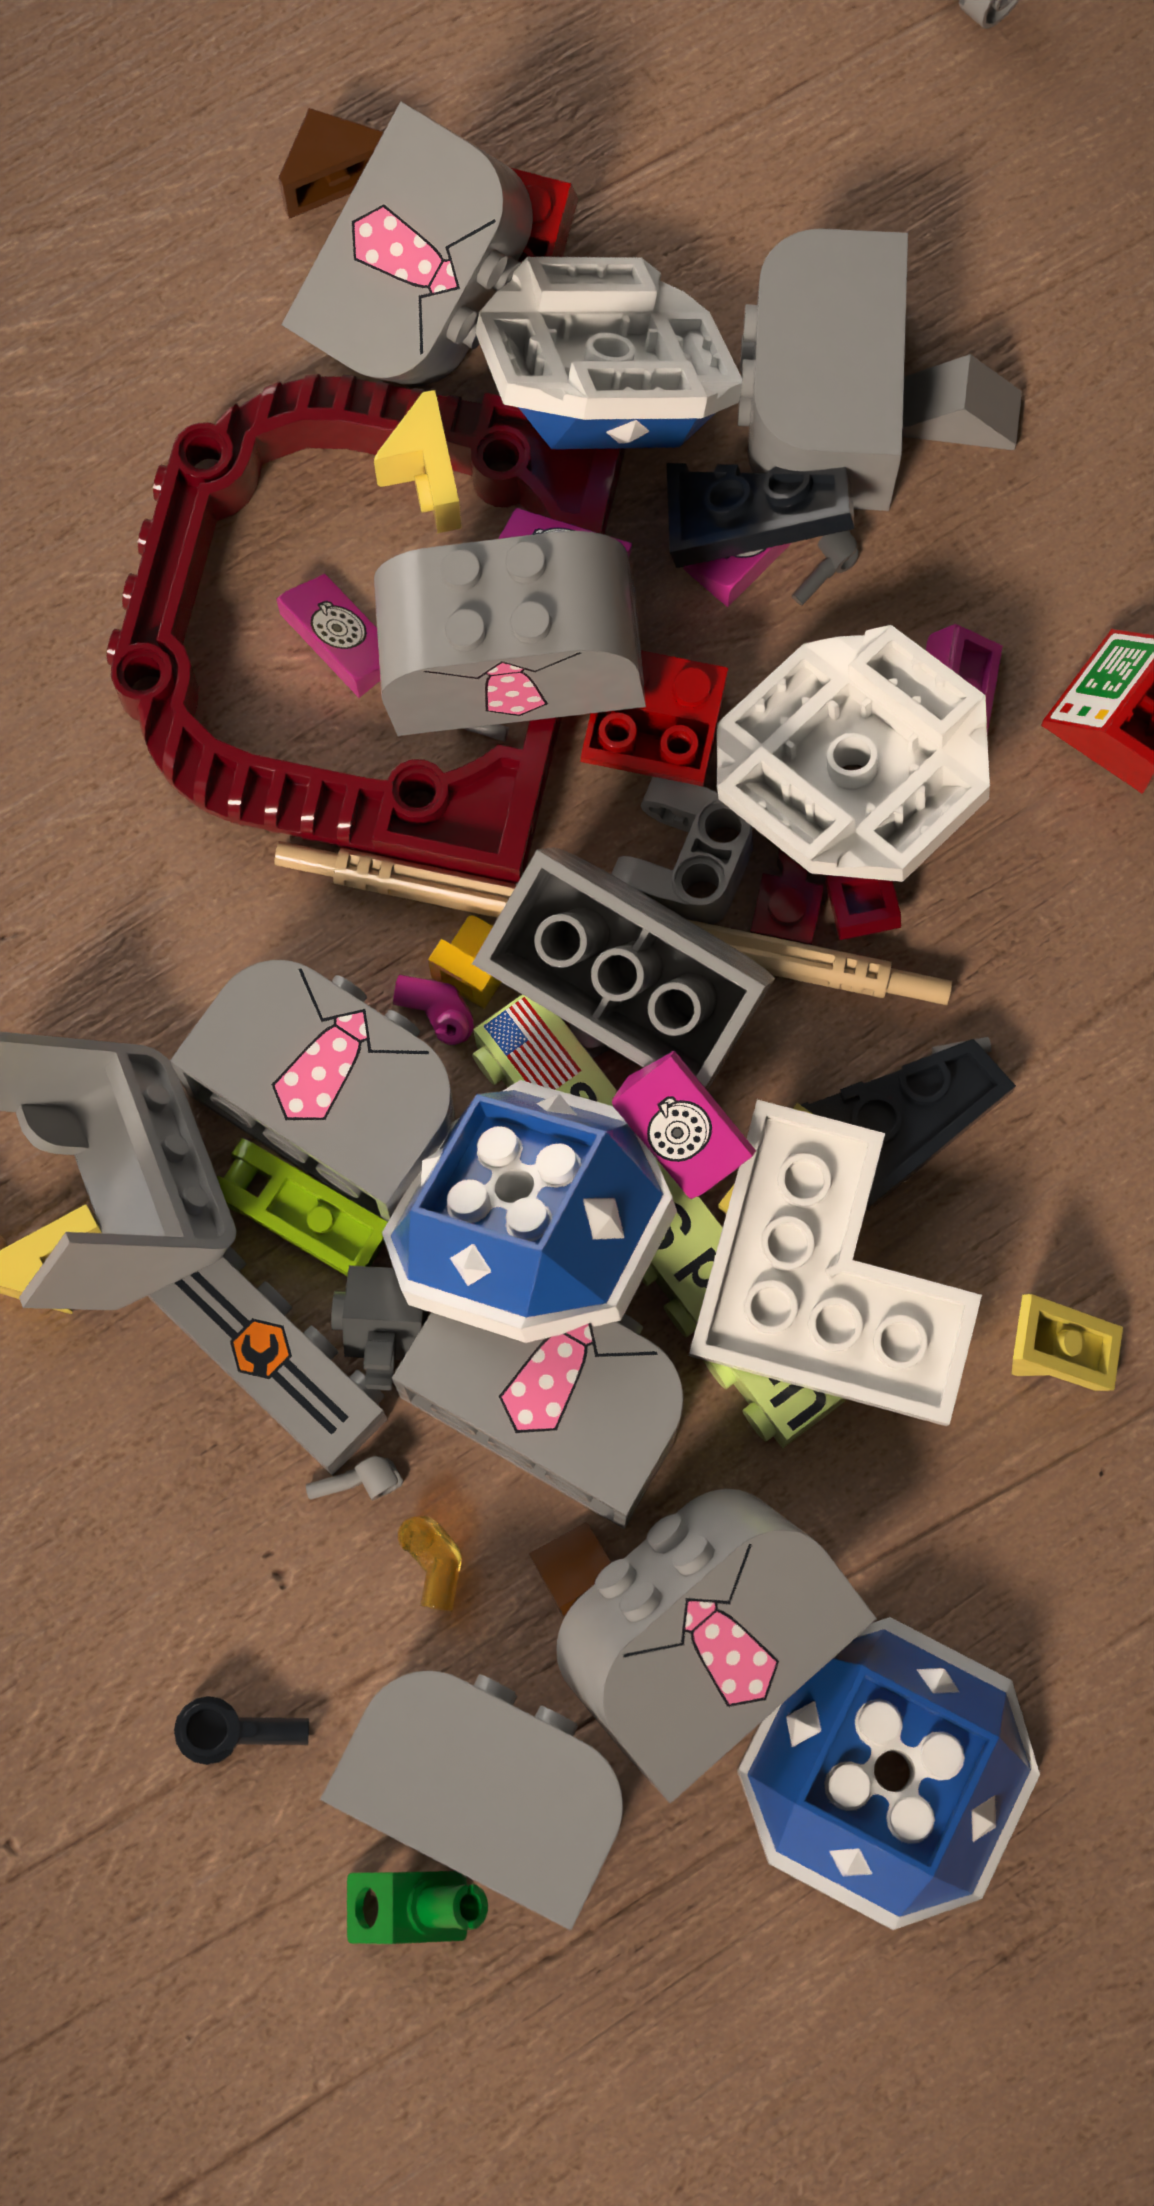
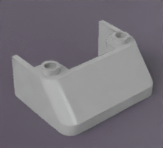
[0,1032,236,1310]

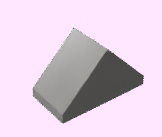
[902,354,1022,450]

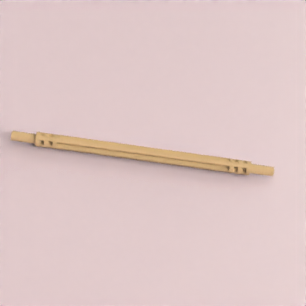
[274,841,952,1005]

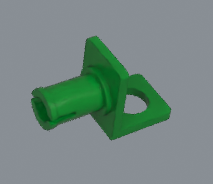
[347,1871,488,1944]

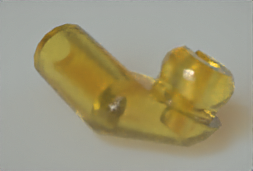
[397,1516,462,1612]

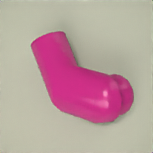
[393,974,474,1045]

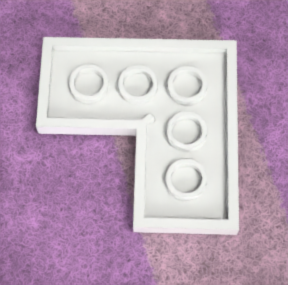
[689,1099,982,1426]

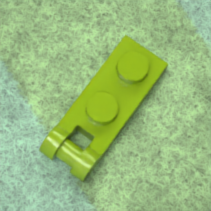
[217,1138,388,1276]

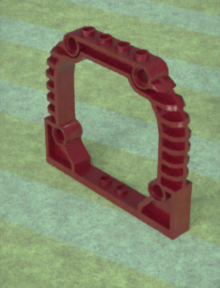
[107,374,626,884]

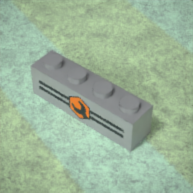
[148,1247,388,1476]

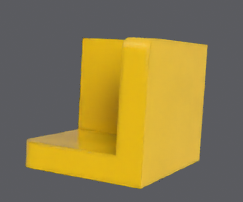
[428,915,501,1009]

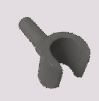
[791,530,858,606]

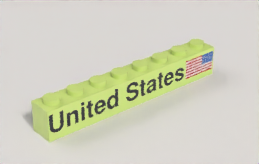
[472,994,846,1448]

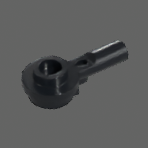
[174,1696,309,1765]

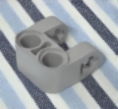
[611,777,753,925]

